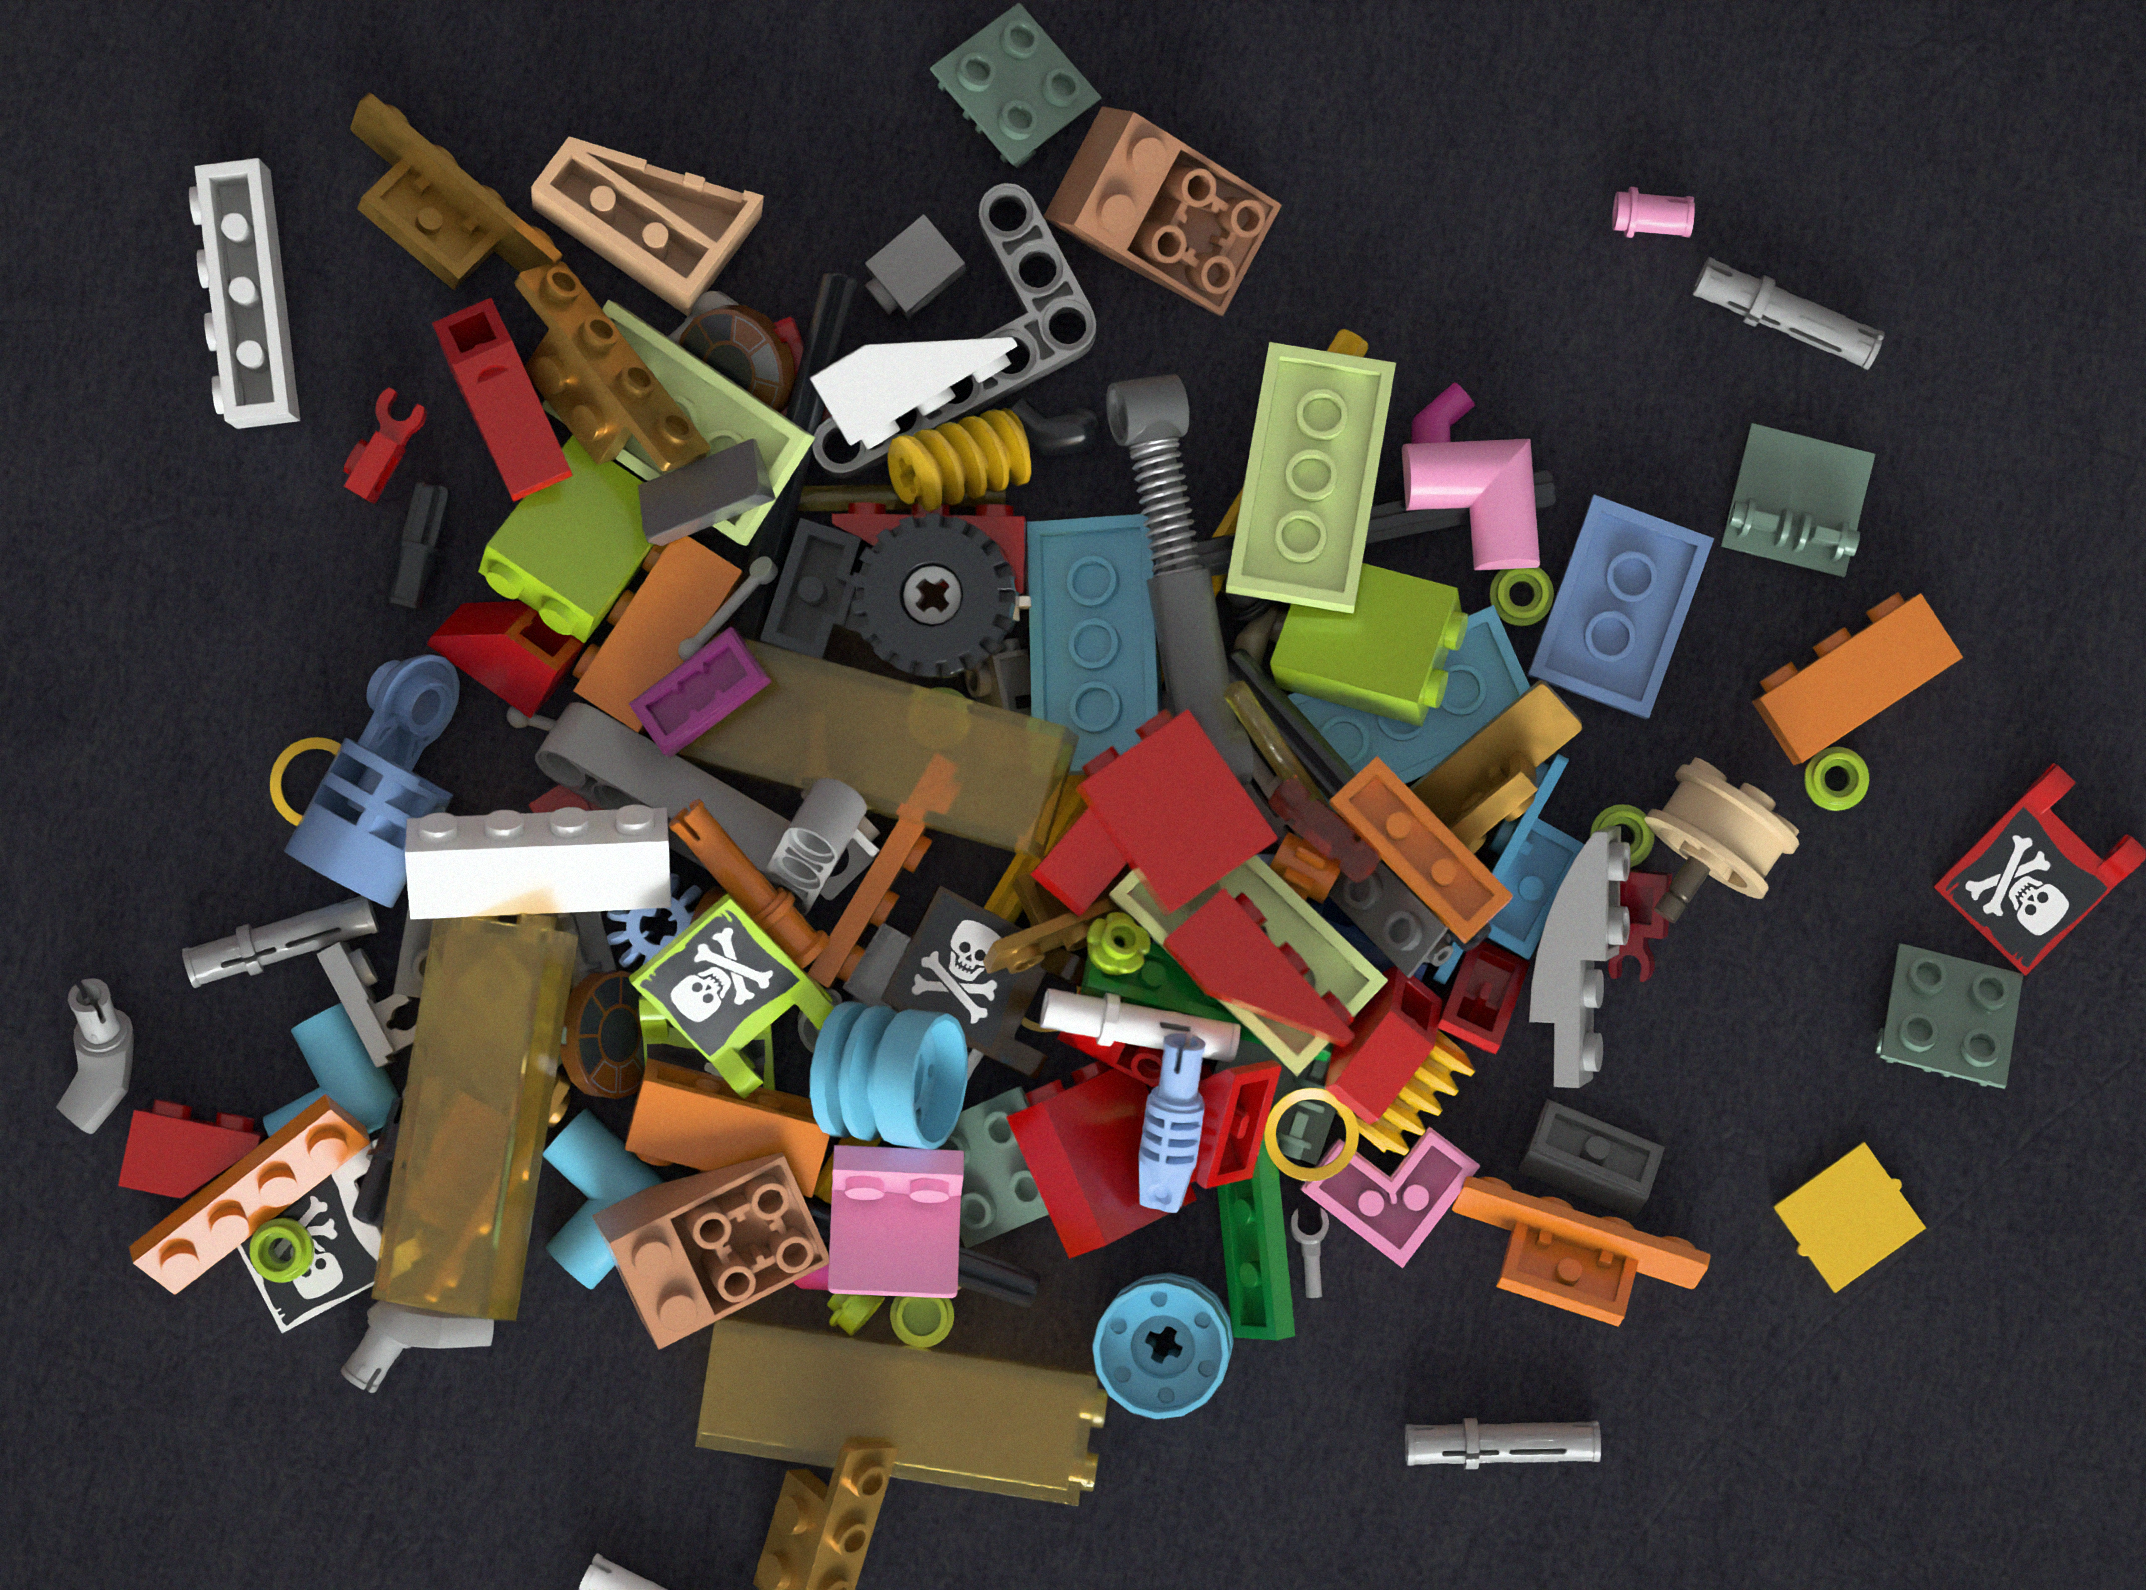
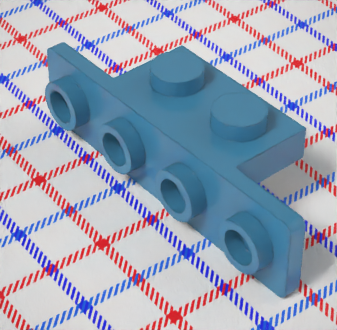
[1429,753,1585,984]

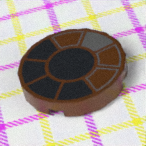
[678,305,795,414]
[560,970,645,1099]

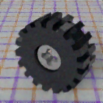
[851,513,1020,679]

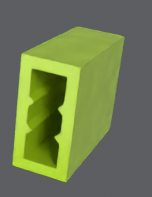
[478,435,655,644]
[1270,563,1468,727]

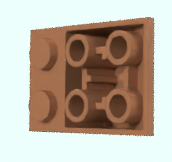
[1043,107,1281,316]
[592,1152,829,1350]

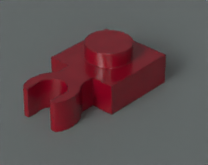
[1608,869,1672,982]

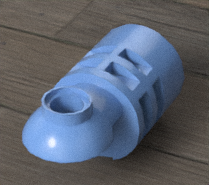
[284,654,460,908]

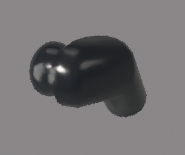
[1011,397,1102,457]

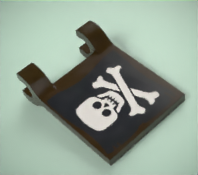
[880,885,1086,1079]

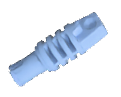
[1139,1033,1206,1213]

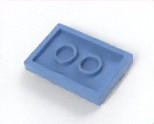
[1527,495,1714,719]

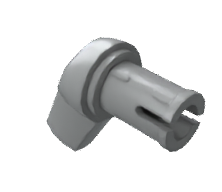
[56,978,134,1134]
[341,1295,494,1393]

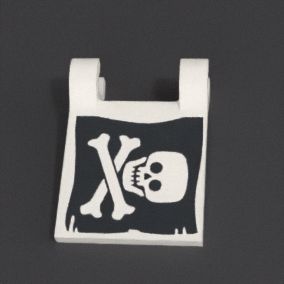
[237,1138,437,1333]

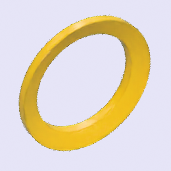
[270,737,342,826]
[1264,1087,1359,1182]

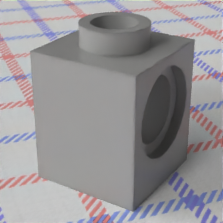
[865,214,966,320]

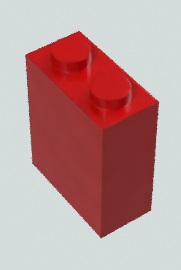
[1076,708,1278,916]
[1006,1060,1197,1259]

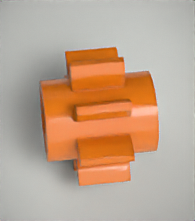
[1269,827,1345,904]

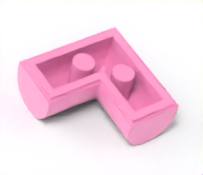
[1401,439,1540,570]
[1300,1126,1480,1268]

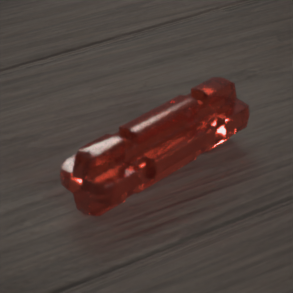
[1268,778,1381,883]

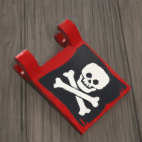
[1933,763,2146,976]

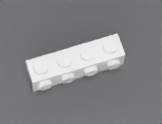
[189,158,300,429]
[405,804,671,919]

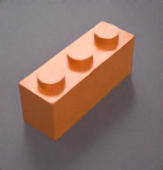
[572,535,744,735]
[1752,592,1963,765]
[624,1058,830,1198]

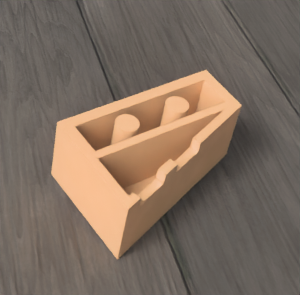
[531,137,764,316]

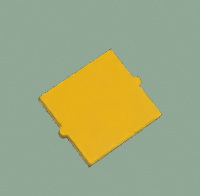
[1772,1142,1926,1293]

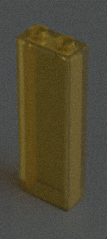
[676,631,1079,860]
[372,912,579,1320]
[695,1316,1108,1506]

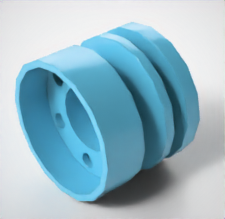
[810,1001,968,1150]
[1093,1272,1234,1419]

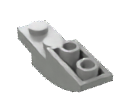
[1529,826,1631,1088]

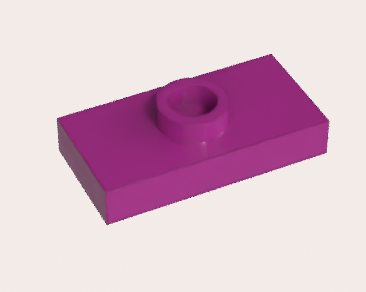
[629,627,772,758]

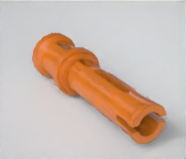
[668,799,830,969]

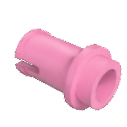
[1612,187,1695,238]

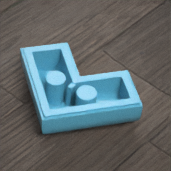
[263,1003,400,1137]
[542,1108,666,1289]

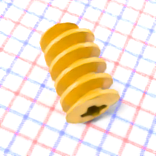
[887,408,1031,512]
[1336,1030,1476,1155]

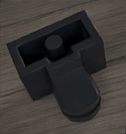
[760,518,870,665]

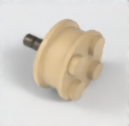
[1645,757,1799,923]

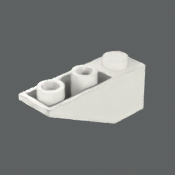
[809,337,1018,449]

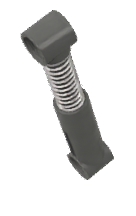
[1106,373,1254,786]

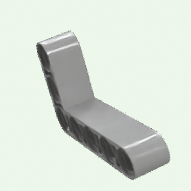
[812,183,1096,479]
[535,702,867,916]

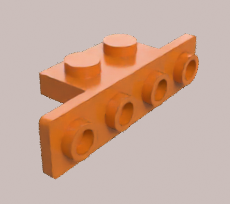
[1452,1176,1711,1327]

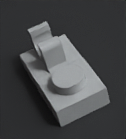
[316,942,427,1068]

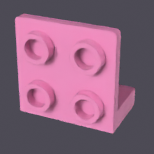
[828,1145,964,1298]

